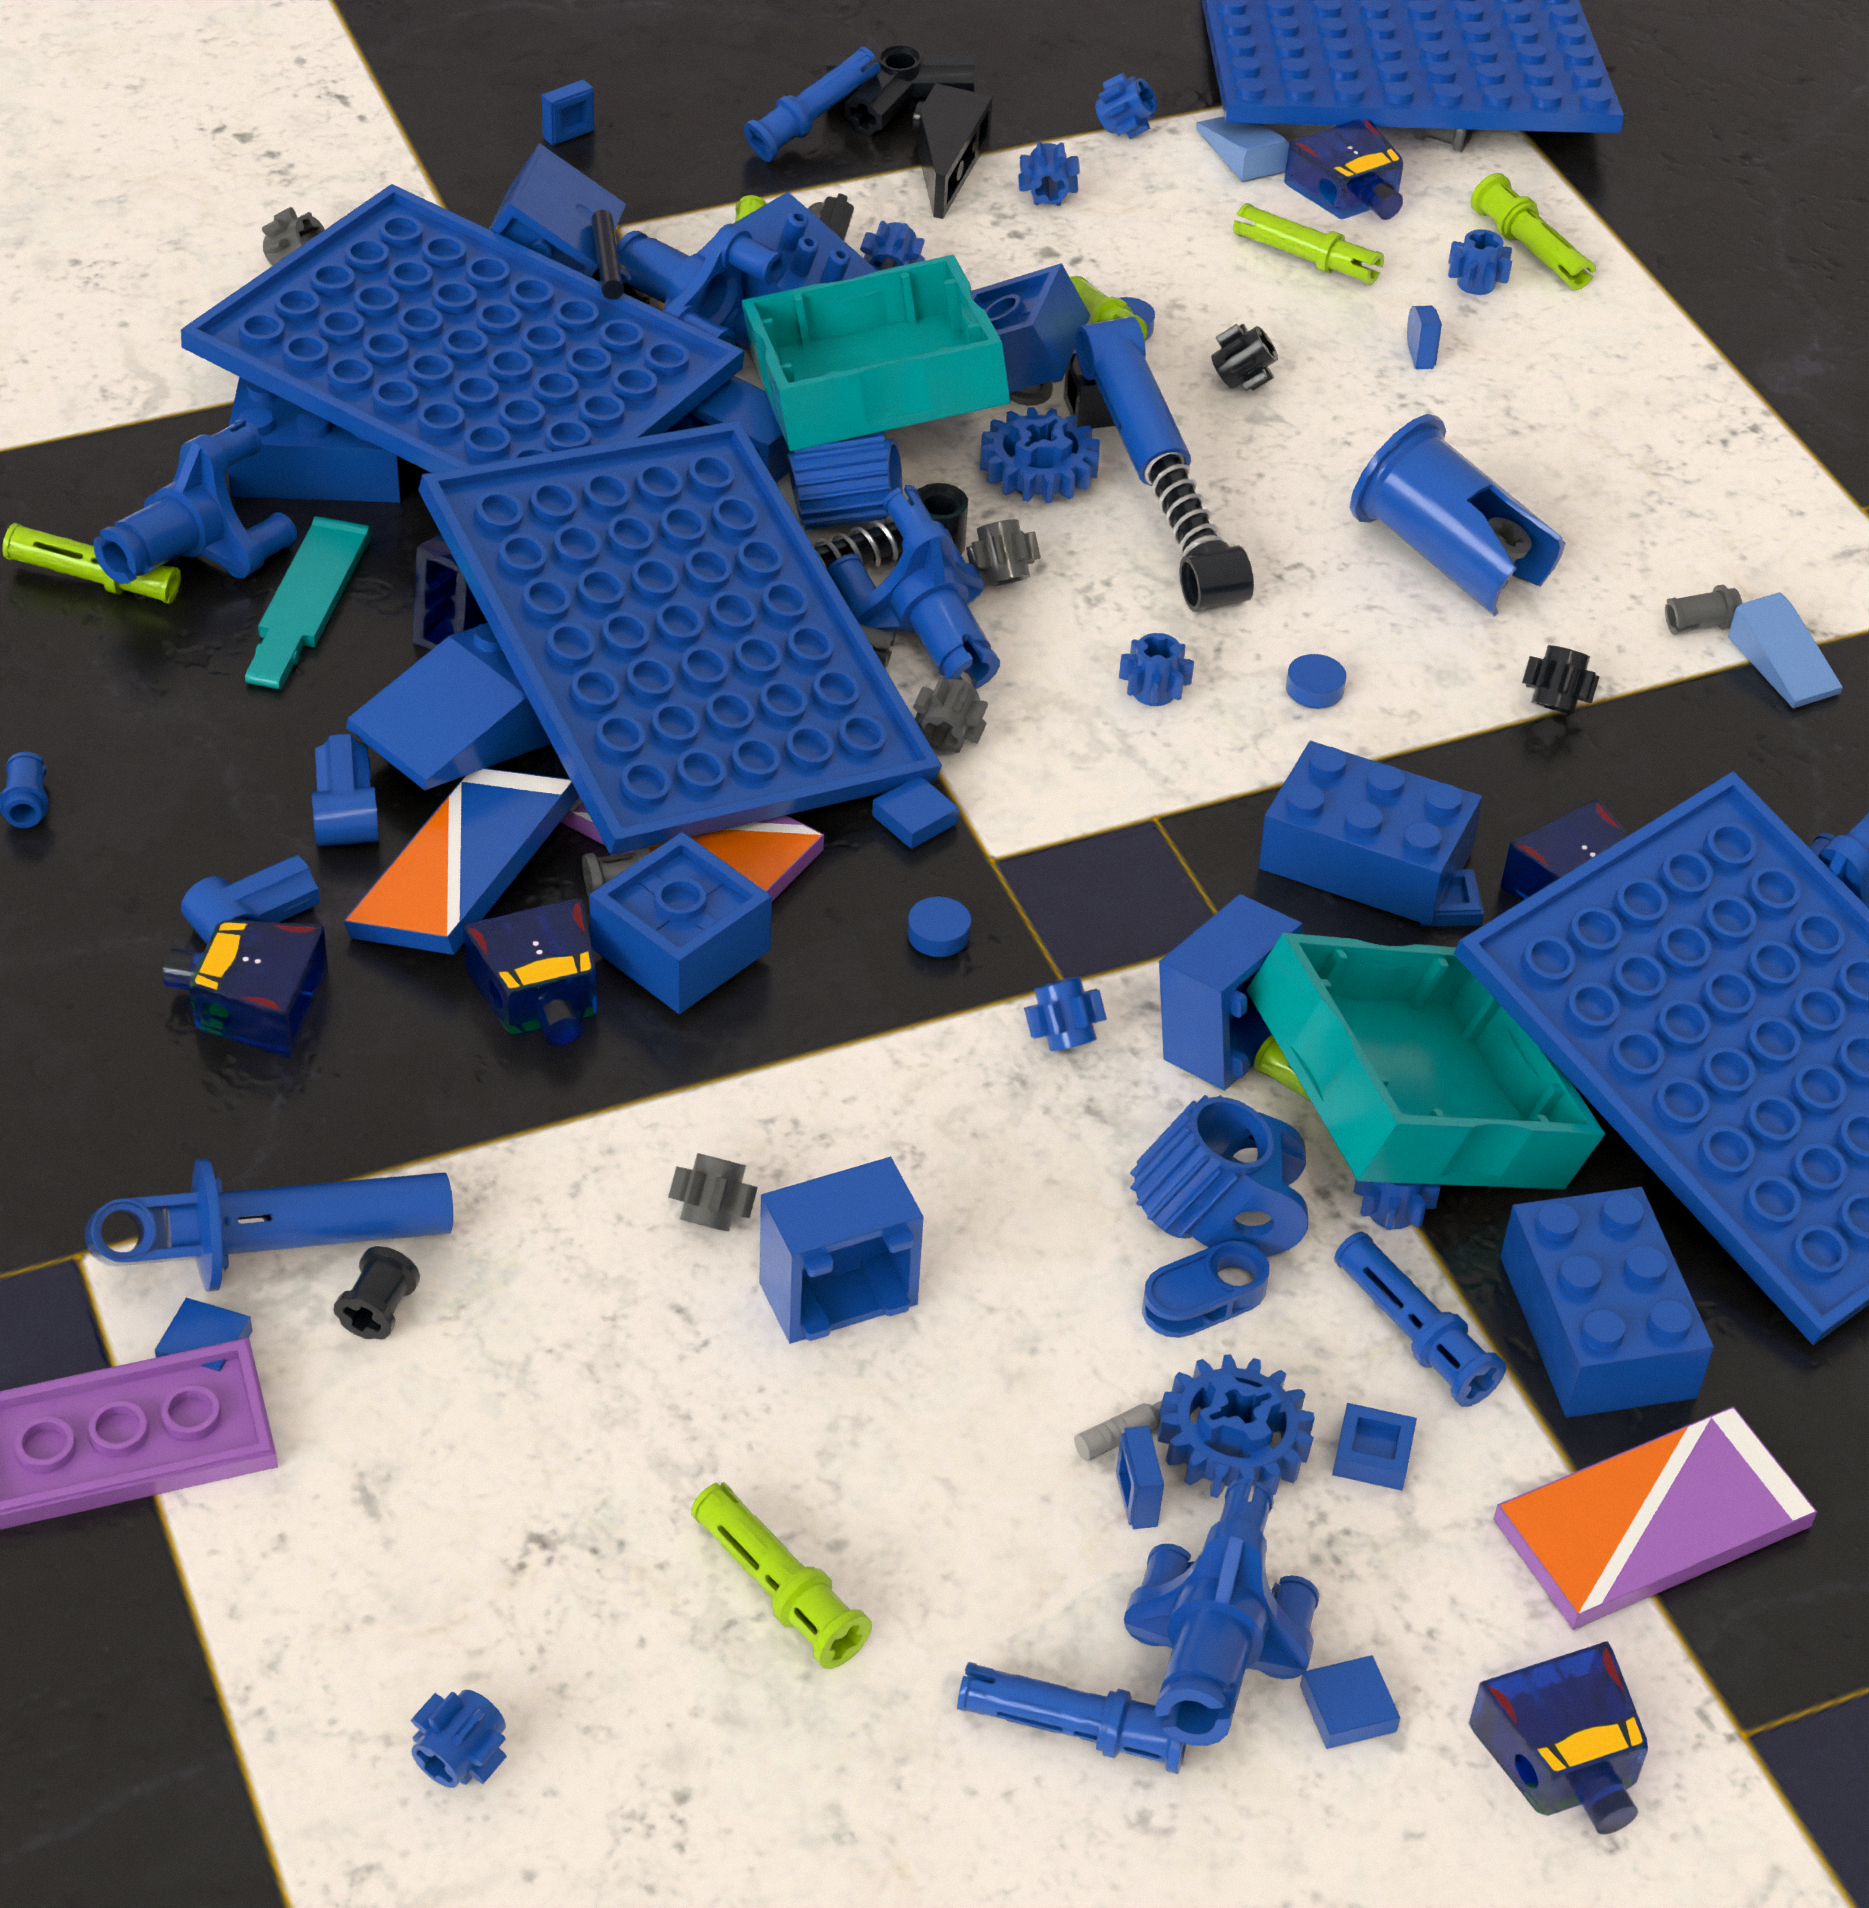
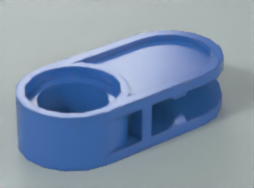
[1142,1240,1270,1338]

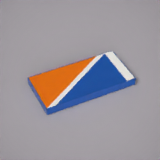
[343,768,580,955]

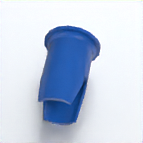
[1349,414,1566,617]

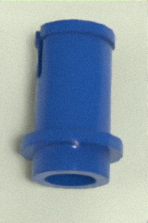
[0,752,49,828]

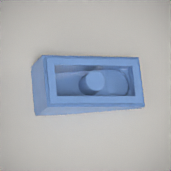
[1196,116,1289,182]
[1728,592,1843,708]

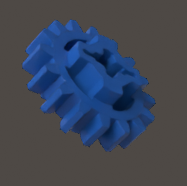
[980,407,1100,503]
[1157,1354,1315,1501]

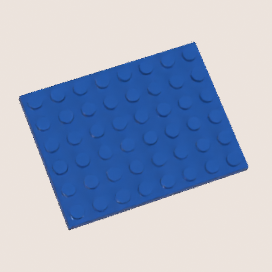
[1201,0,1624,133]
[181,184,744,473]
[418,420,942,855]
[1454,771,1869,1345]

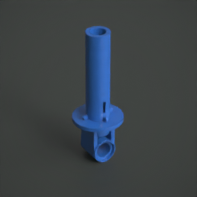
[84,1158,453,1292]

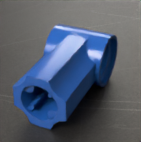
[312,734,379,847]
[181,855,320,958]

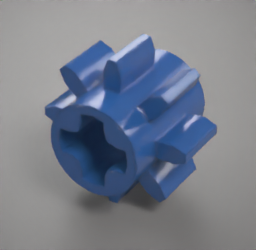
[1095,72,1157,139]
[1018,142,1080,206]
[860,220,925,271]
[1448,229,1512,295]
[1119,633,1194,706]
[1024,976,1107,1051]
[1353,1179,1441,1230]
[410,1690,507,1788]

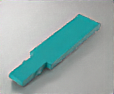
[245,516,372,690]

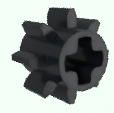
[1211,323,1278,391]
[1522,645,1600,714]

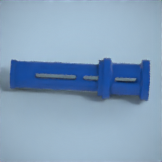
[743,46,881,162]
[1334,1232,1506,1407]
[957,1662,1187,1774]

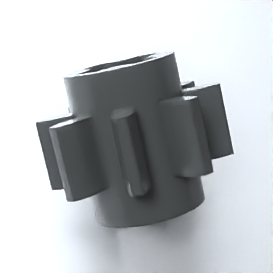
[262,207,325,266]
[966,519,1041,586]
[913,677,988,753]
[668,1153,758,1232]

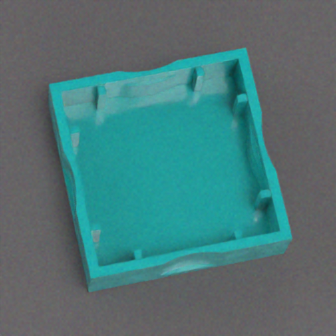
[741,255,1010,452]
[1246,933,1605,1189]

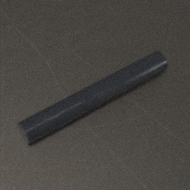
[591,210,624,300]

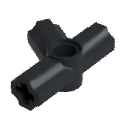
[826,44,974,136]

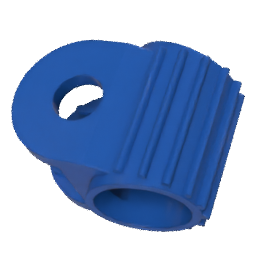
[786,431,903,530]
[1130,1095,1308,1257]

